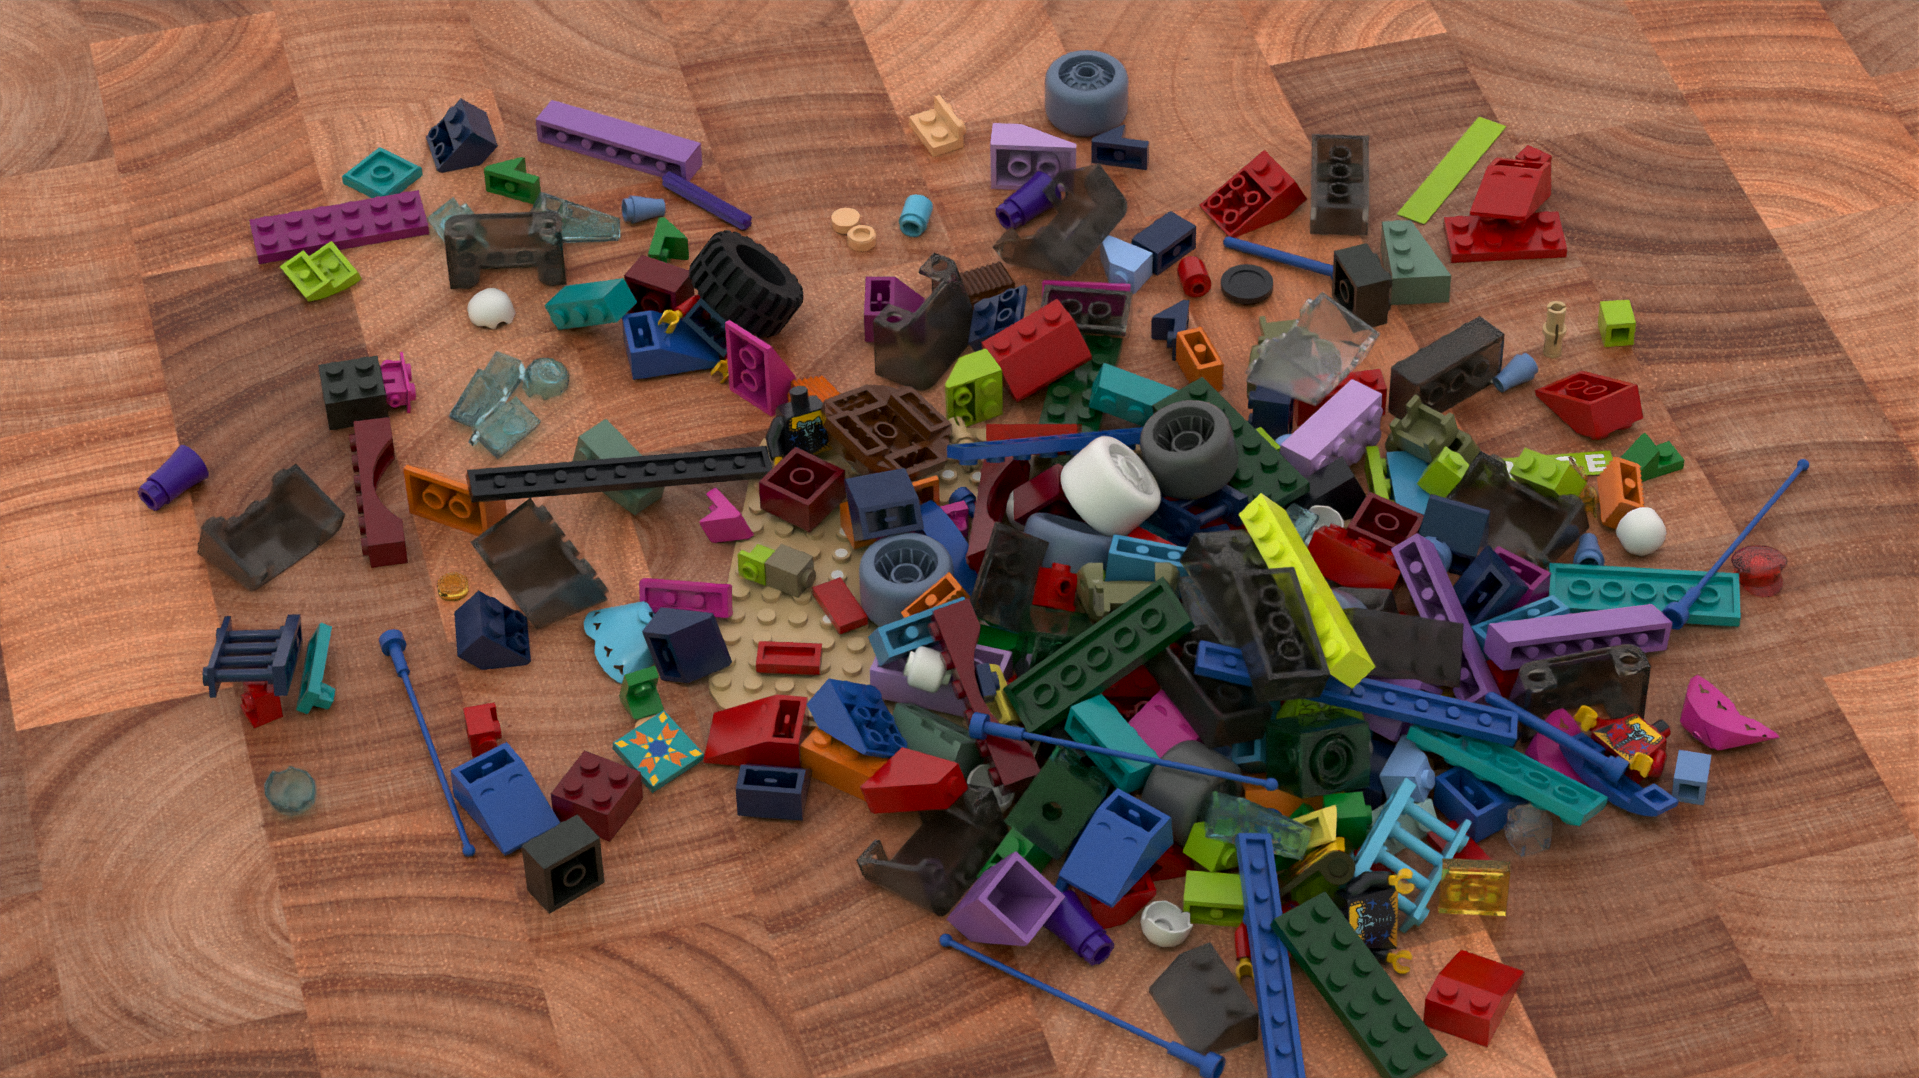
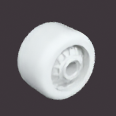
[1061,436,1161,537]

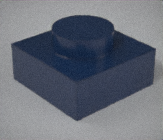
[975,663,1000,703]

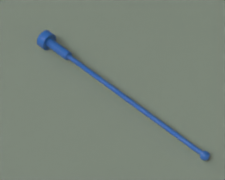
[1662,459,1809,630]
[379,629,475,857]
[969,712,1278,791]
[939,934,1226,1078]

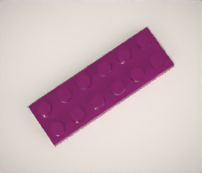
[249,190,429,264]

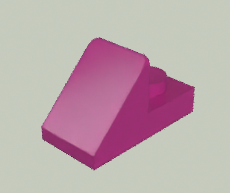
[699,487,754,543]

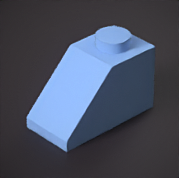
[1100,233,1153,294]
[1379,735,1435,802]

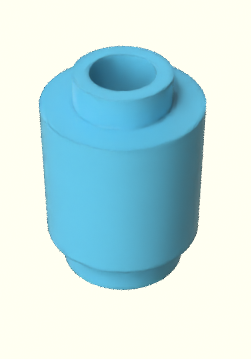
[899,194,933,237]

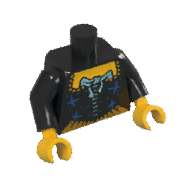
[765,386,833,469]
[1334,868,1415,974]

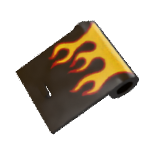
[1277,836,1355,898]

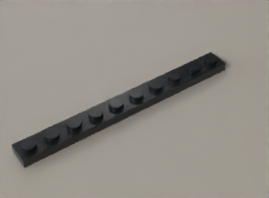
[466,446,772,503]

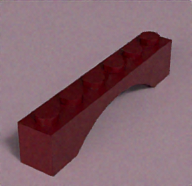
[349,417,408,568]
[965,456,1031,580]
[928,598,1041,796]

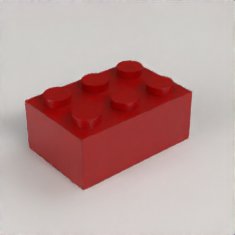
[1307,524,1404,606]

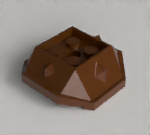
[821,385,952,481]

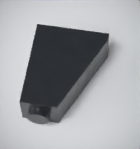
[1282,456,1366,523]

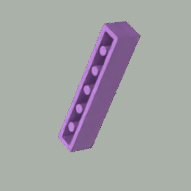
[536,100,702,181]
[1391,533,1502,708]
[1483,604,1672,671]

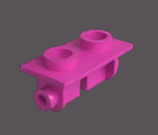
[380,352,416,413]

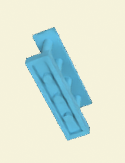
[1338,778,1472,933]

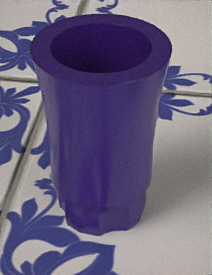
[995,171,1062,230]
[137,445,209,511]
[1043,890,1114,966]

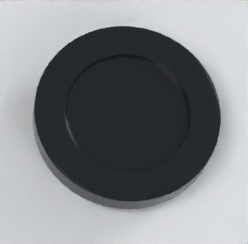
[1221,264,1273,304]

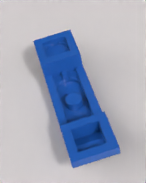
[915,500,995,606]
[1559,732,1679,816]

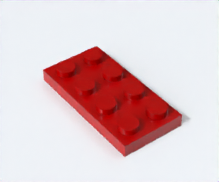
[1443,211,1567,263]

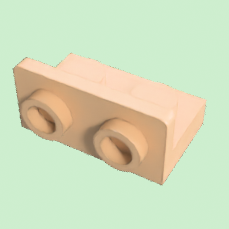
[909,95,966,157]

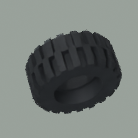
[689,230,804,338]

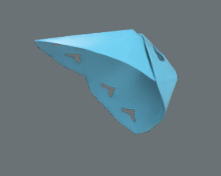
[584,601,655,684]

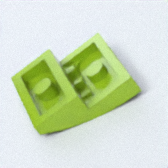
[280,241,362,301]

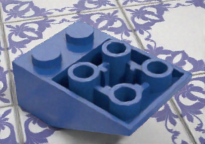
[622,310,720,380]
[807,678,908,759]
[450,742,560,856]
[1433,766,1538,843]
[1058,788,1173,908]

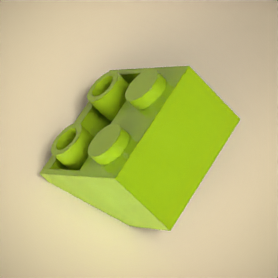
[945,348,1003,427]

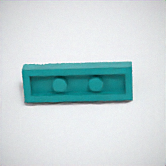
[296,622,335,714]

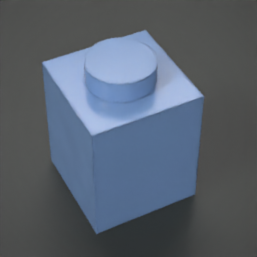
[1672,750,1712,805]

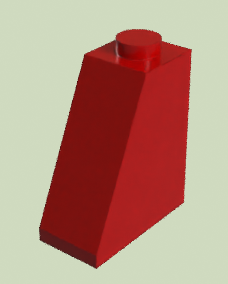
[860,747,968,814]

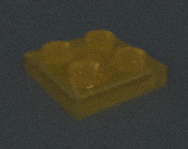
[1438,858,1511,916]

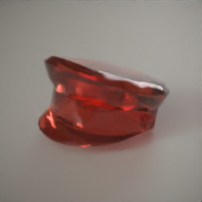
[1731,545,1788,597]

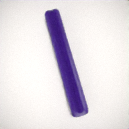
[662,171,752,230]

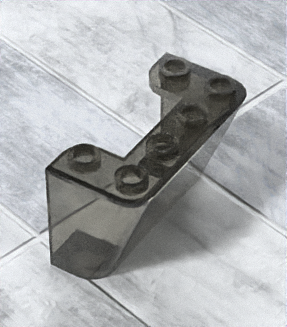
[992,164,1128,277]
[444,211,568,289]
[873,253,974,391]
[1446,451,1590,571]
[197,464,345,591]
[470,498,609,630]
[1507,644,1651,743]
[856,784,1009,916]

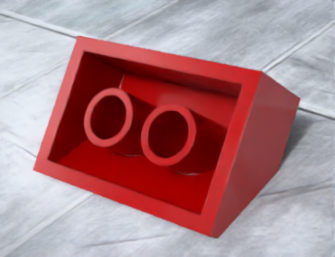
[981,299,1092,403]

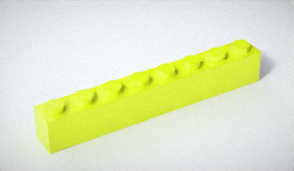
[1239,493,1375,689]

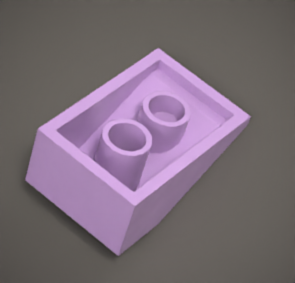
[990,123,1076,192]

